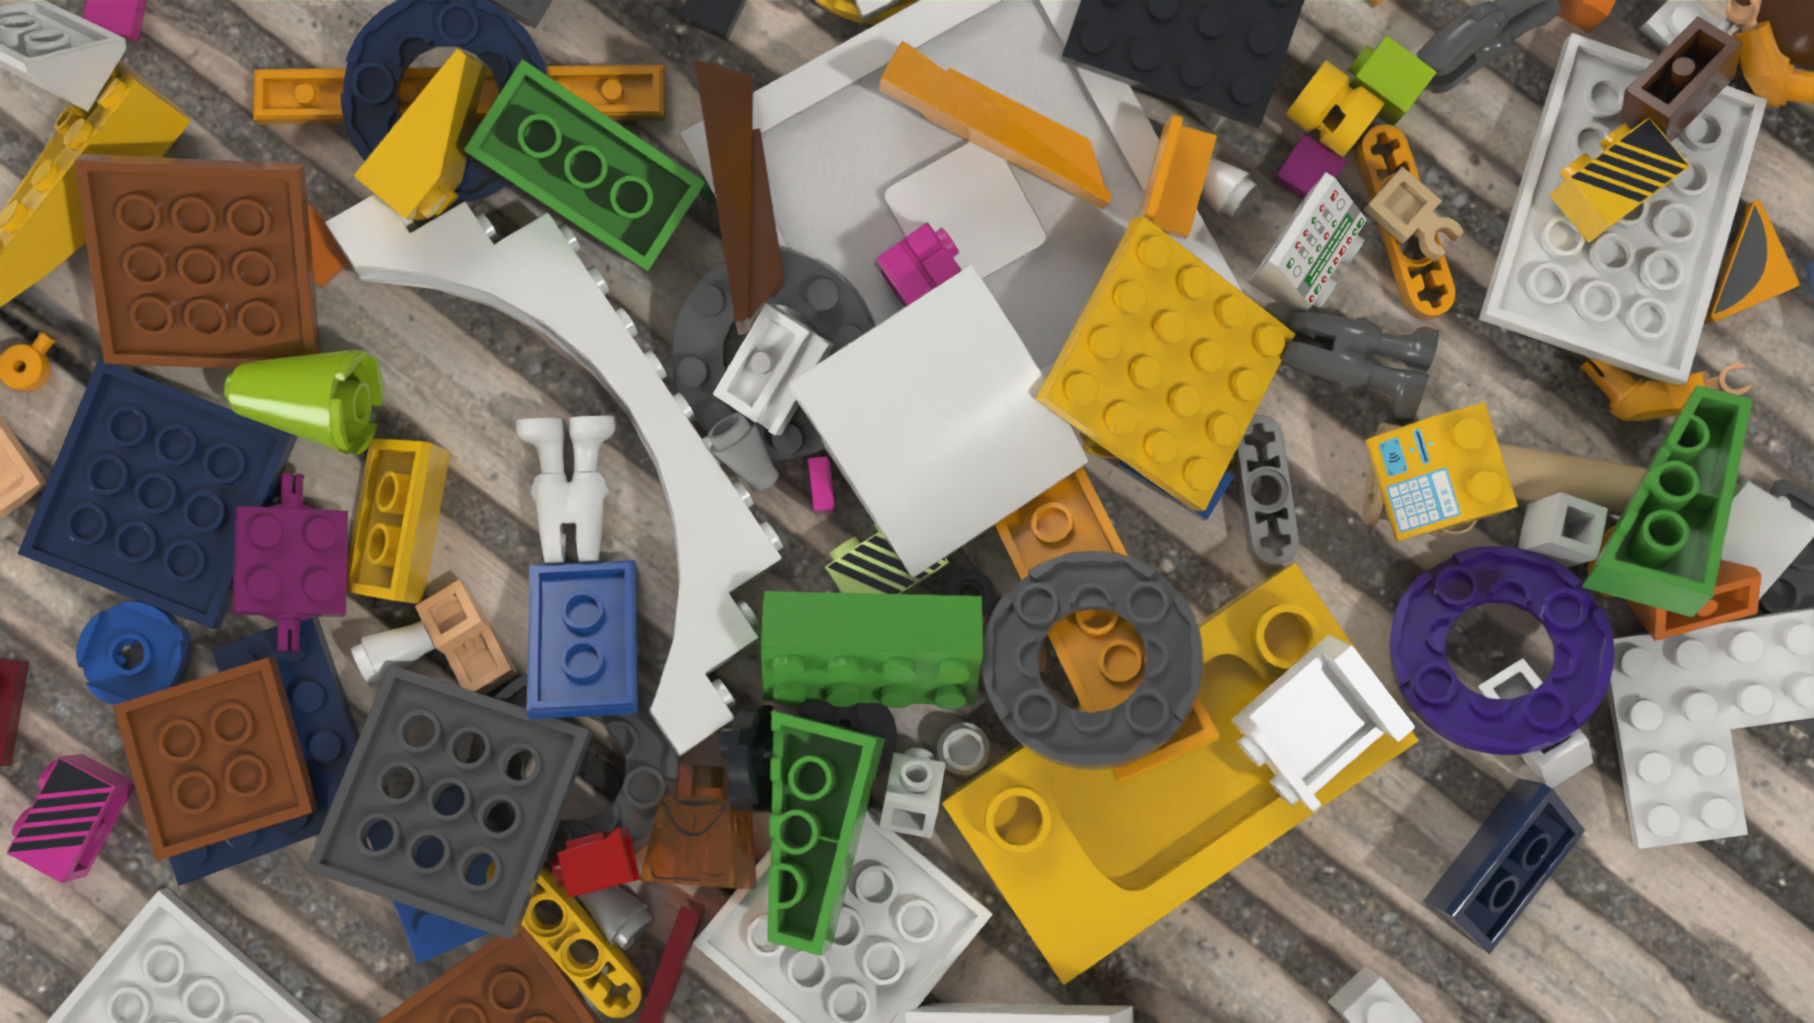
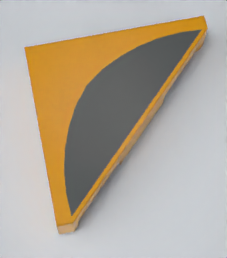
[1704,199,1800,326]

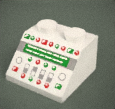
[1248,173,1367,311]

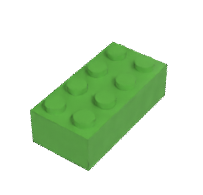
[463,59,705,271]
[761,591,983,709]

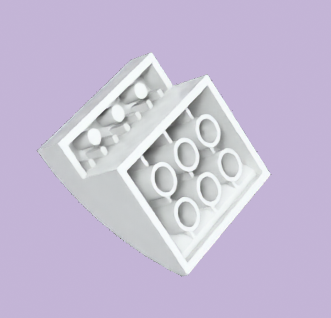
[788,265,1088,579]

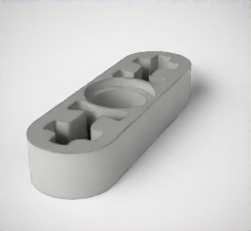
[1234,415,1299,566]

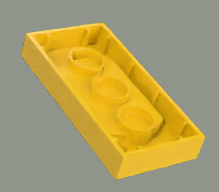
[940,562,1419,986]

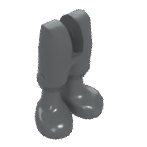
[1416,0,1561,94]
[1280,311,1439,422]

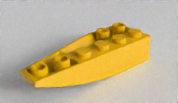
[0,60,191,307]

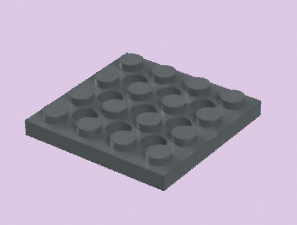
[305,664,593,941]

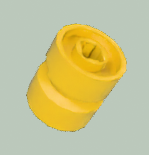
[1285,60,1385,158]

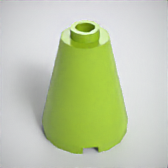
[224,349,383,454]

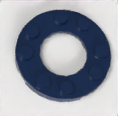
[340,0,551,203]

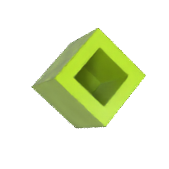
[1347,35,1437,126]

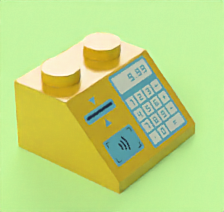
[1365,402,1518,542]

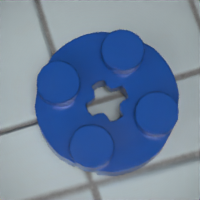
[76,601,191,705]

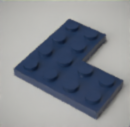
[169,617,360,886]

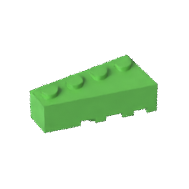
[767,711,885,956]

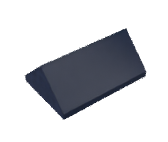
[1423,778,1585,954]

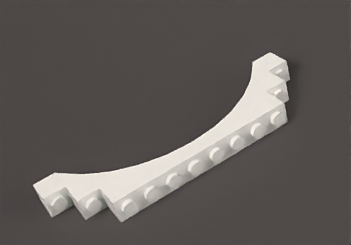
[325,194,783,757]

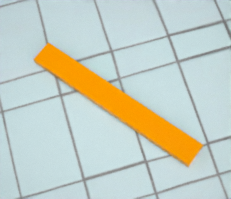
[253,65,665,125]

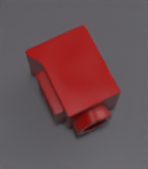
[552,827,641,898]

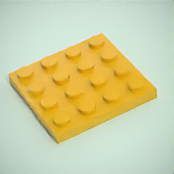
[1035,216,1295,511]

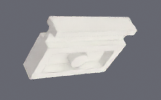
[713,303,835,435]

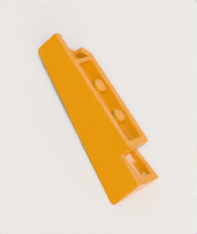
[878,41,1112,209]

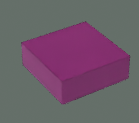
[1274,133,1348,198]

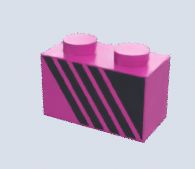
[6,754,135,883]

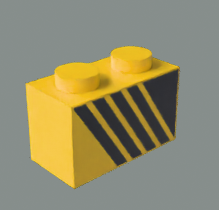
[1549,117,1690,243]

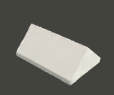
[0,0,127,112]

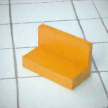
[1138,114,1217,239]

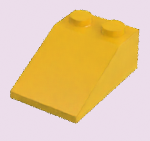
[354,48,487,221]

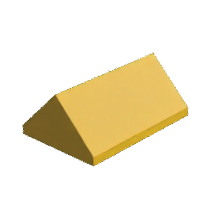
[347,438,451,604]

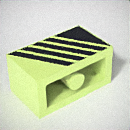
[825,524,949,594]

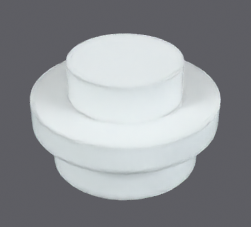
[937,722,990,775]

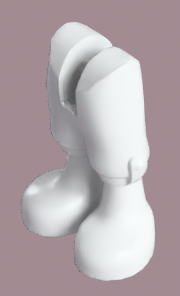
[516,416,615,564]

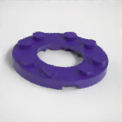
[1389,546,1614,755]

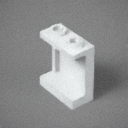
[1231,635,1415,813]

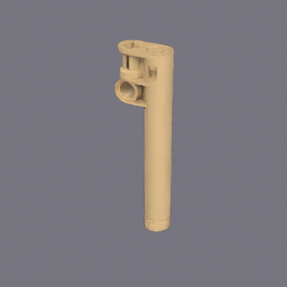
[1363,423,1740,538]

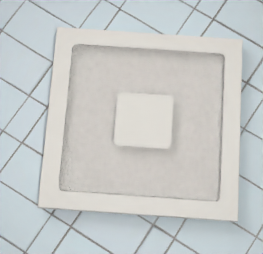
[680,0,1243,380]

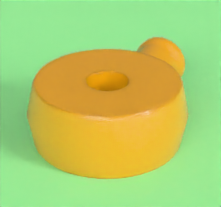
[0,331,56,392]

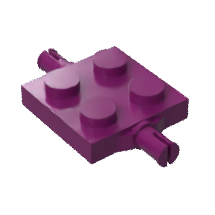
[232,473,348,653]

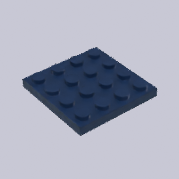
[17,359,298,629]

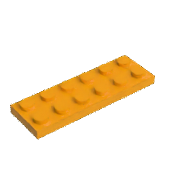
[994,467,1219,785]

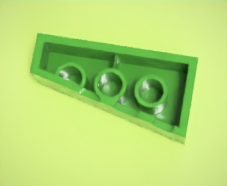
[1582,385,1753,617]

